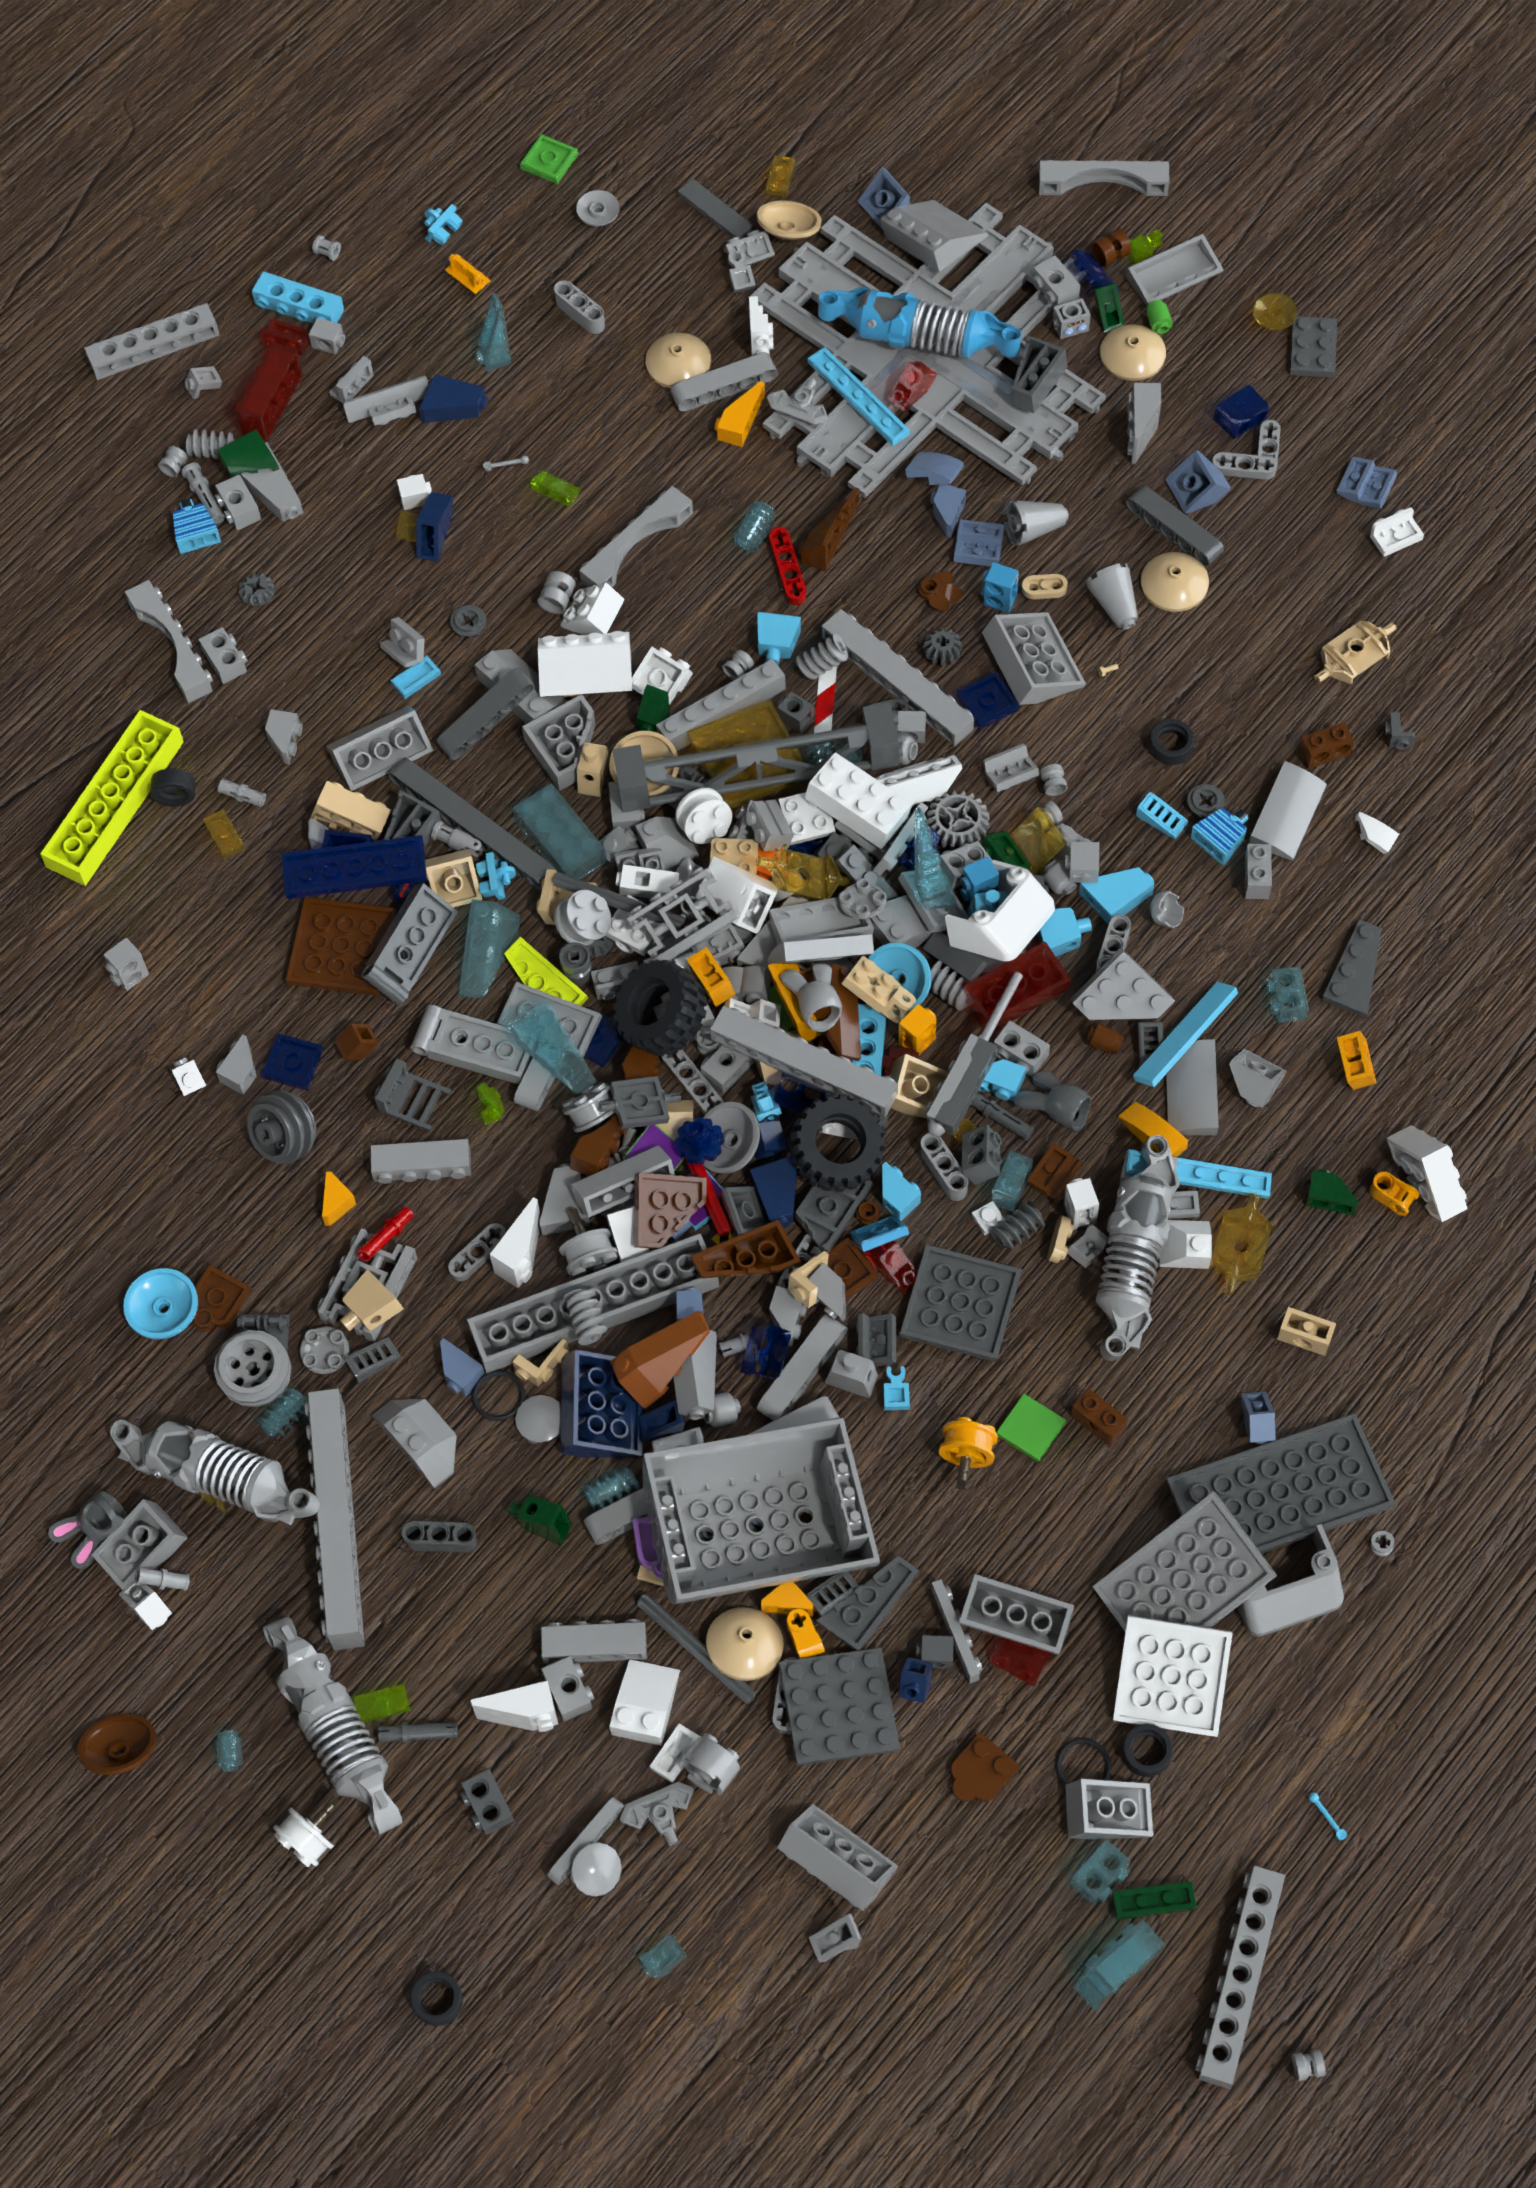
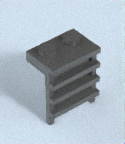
[374,1059,452,1132]

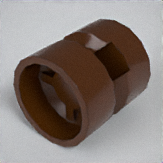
[1091,228,1132,267]

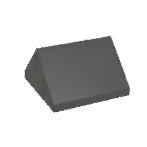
[719,1186,768,1238]

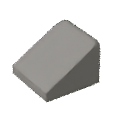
[308,818,330,850]

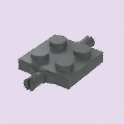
[599,1076,681,1129]

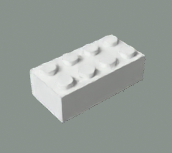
[805,752,912,849]

